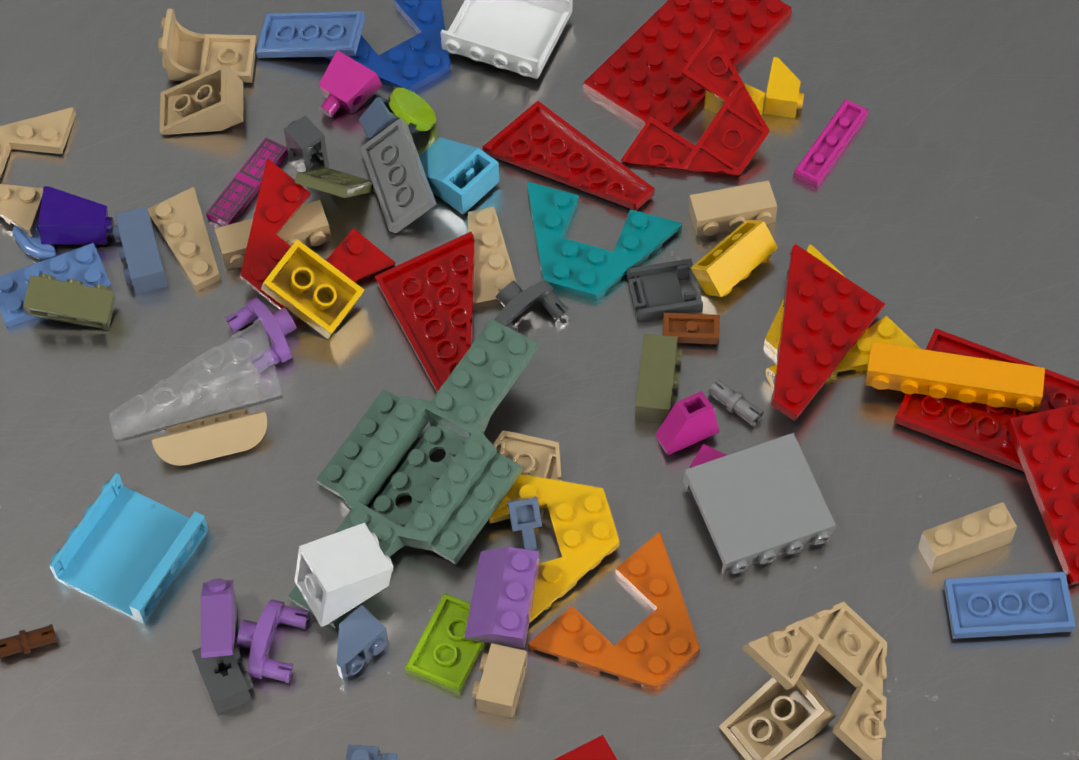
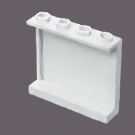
[441,0,573,79]

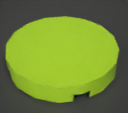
[388,87,436,131]

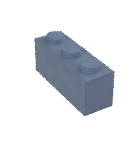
[112,206,168,294]

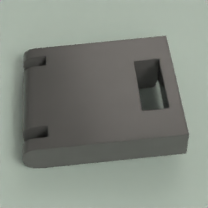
[626,259,703,321]

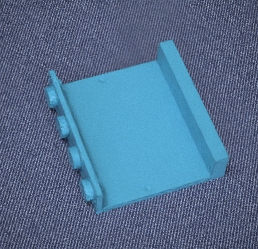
[49,473,209,624]

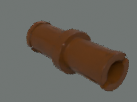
[0,624,57,659]

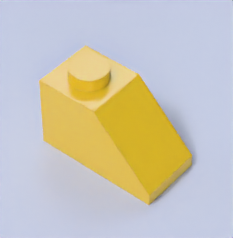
[764,57,804,119]

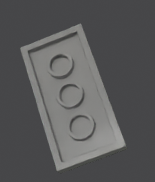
[360,118,437,234]

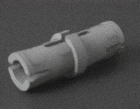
[708,379,764,426]

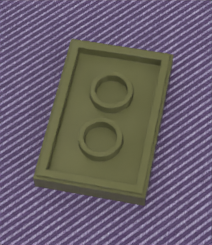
[295,167,373,198]

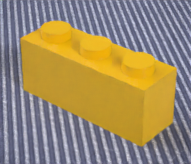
[691,219,778,297]

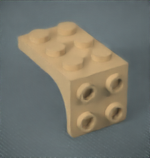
[158,8,257,82]

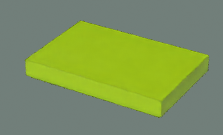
[404,593,487,695]

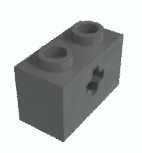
[284,115,329,172]
[192,645,254,715]

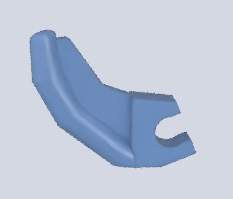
[13,219,57,260]

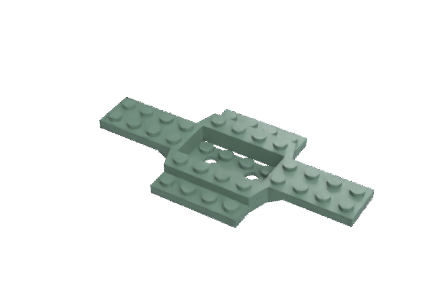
[288,319,539,629]

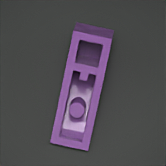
[201,578,238,658]

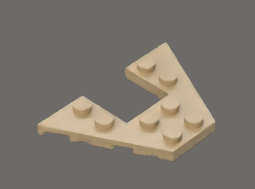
[0,107,76,237]
[742,601,887,760]

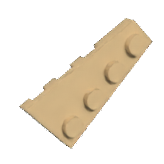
[148,187,221,292]
[467,207,516,310]

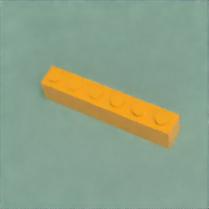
[865,342,1045,412]

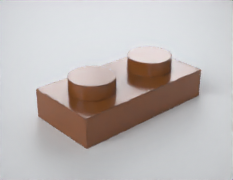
[663,313,720,344]

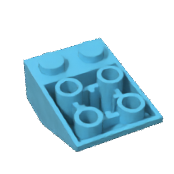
[419,137,500,214]

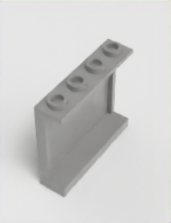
[683,433,836,574]

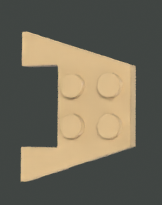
[493,430,562,529]

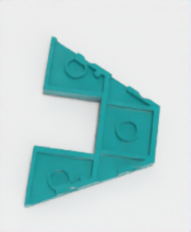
[527,182,682,301]

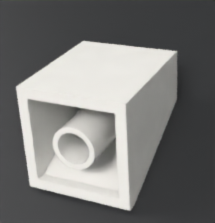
[294,523,393,627]

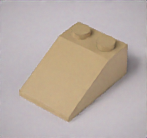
[159,64,243,135]
[719,674,836,760]

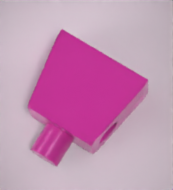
[319,50,382,117]

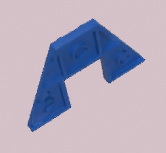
[325,0,451,92]

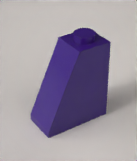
[38,186,114,244]

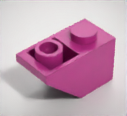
[655,391,720,455]

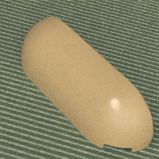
[151,408,267,466]

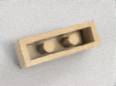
[689,180,777,237]
[918,502,1017,573]

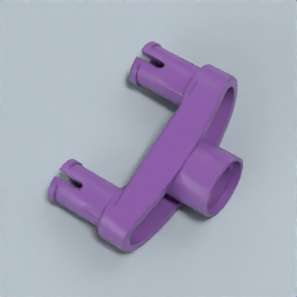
[225,297,297,374]
[237,599,310,683]

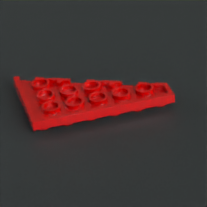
[375,232,475,392]
[771,244,885,421]

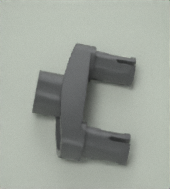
[494,280,569,333]

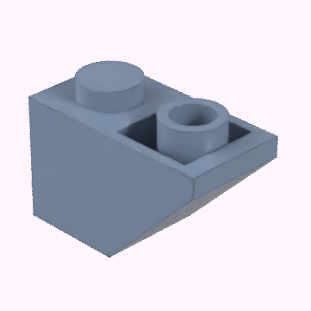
[336,605,388,680]

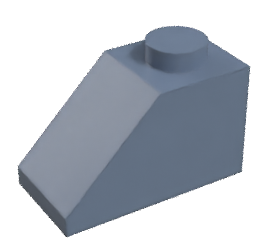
[359,97,417,139]

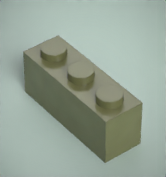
[23,274,116,330]
[635,334,682,423]

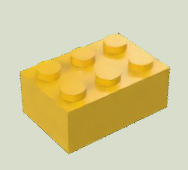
[261,239,365,339]

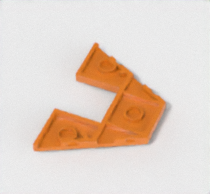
[528,532,700,691]

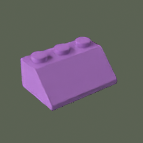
[464,547,540,649]

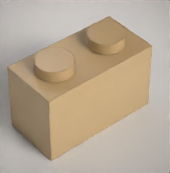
[472,643,528,719]

